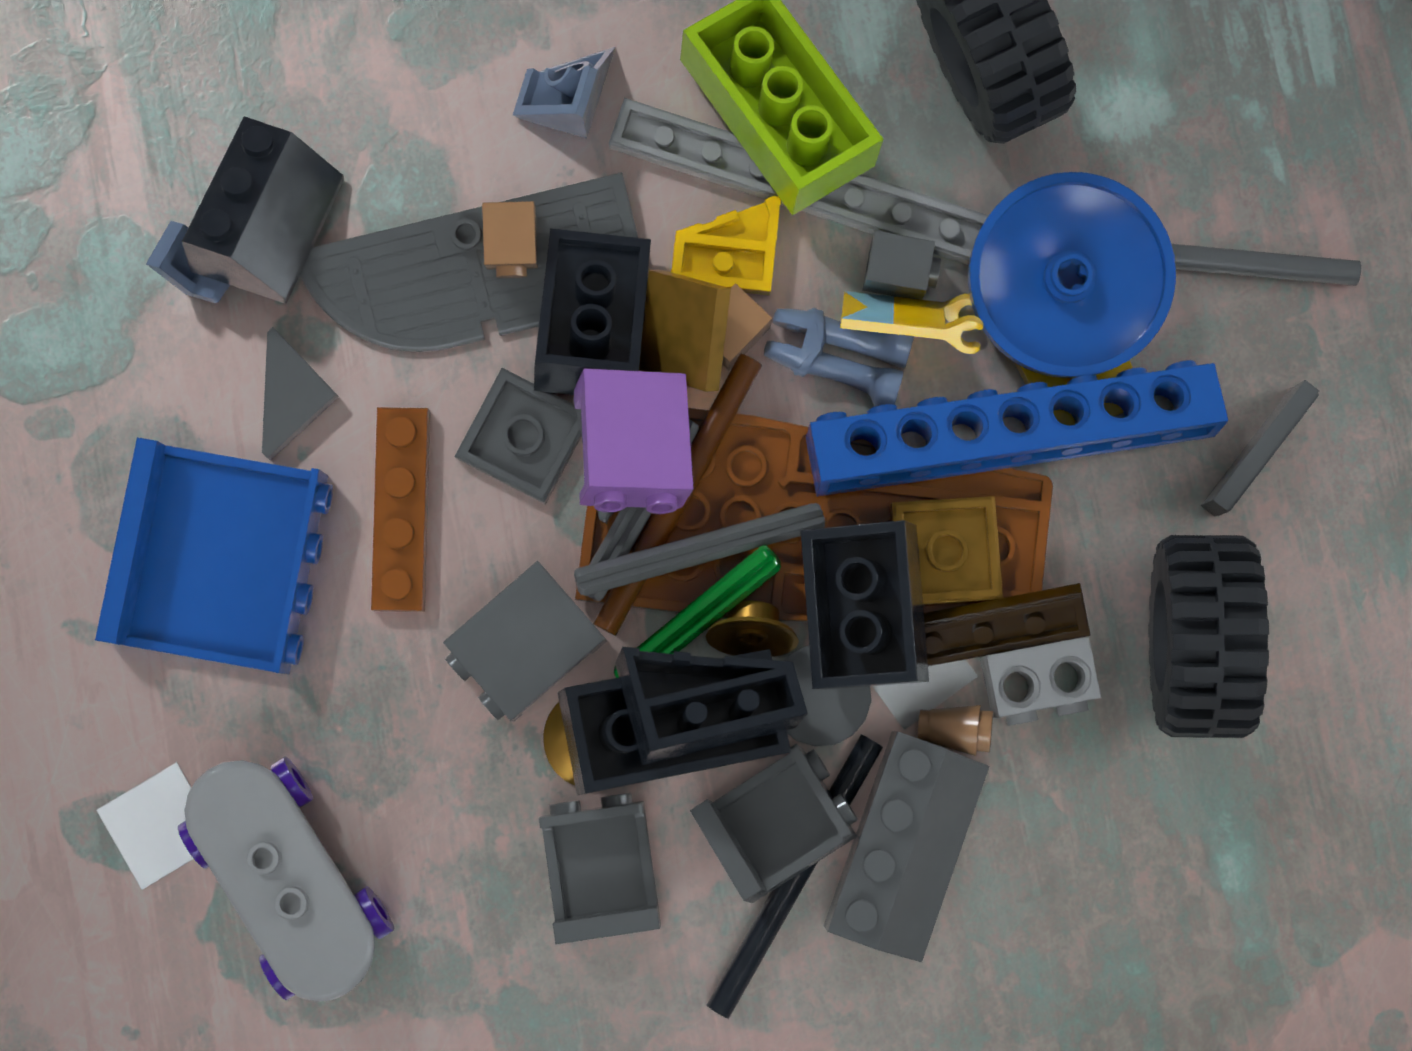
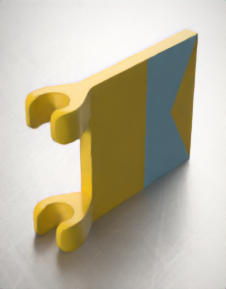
[840,291,983,354]

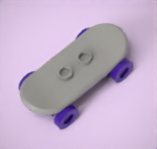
[178,757,394,1002]

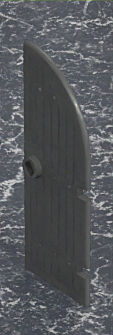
[300,172,648,352]

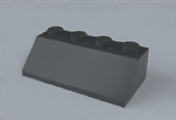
[824,731,990,962]

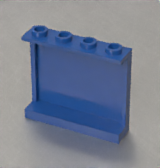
[95,437,333,675]

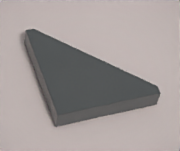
[262,327,339,460]

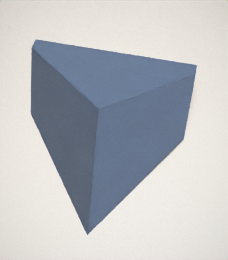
[513,47,615,139]

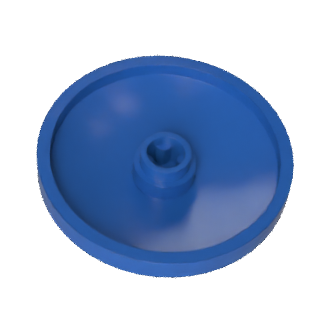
[968,172,1176,378]

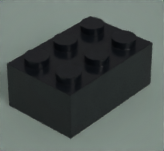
[801,520,929,690]

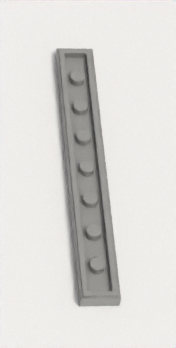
[609,98,989,265]

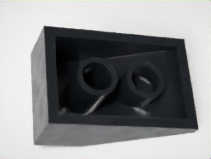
[534,228,651,395]

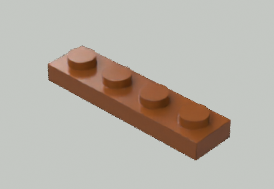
[371,407,430,612]

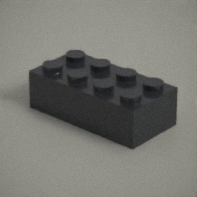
[558,649,791,795]

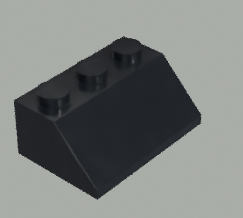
[182,116,344,304]

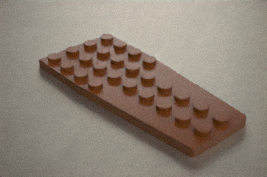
[575,408,1053,622]

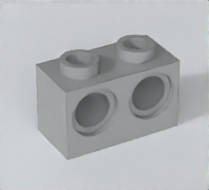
[980,636,1101,726]

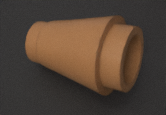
[918,705,993,756]

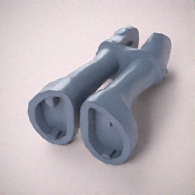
[764,308,914,407]

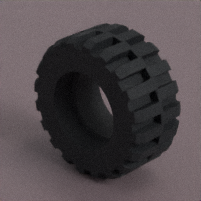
[916,0,1076,144]
[1148,535,1269,738]

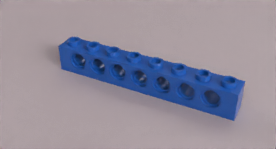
[806,360,1229,497]

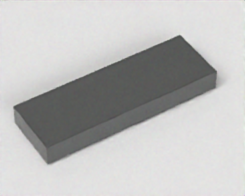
[1201,380,1319,516]

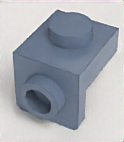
[146,221,230,303]

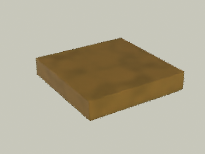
[639,270,731,392]
[890,496,1003,605]

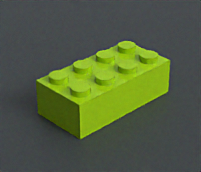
[680,0,884,216]

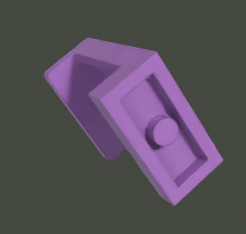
[574,369,693,514]

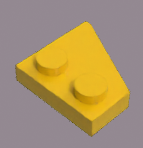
[671,196,781,296]

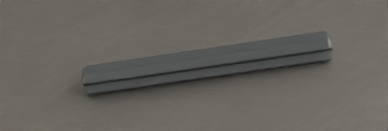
[574,503,825,596]

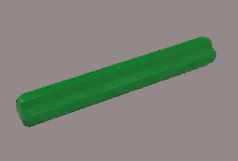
[613,545,781,678]

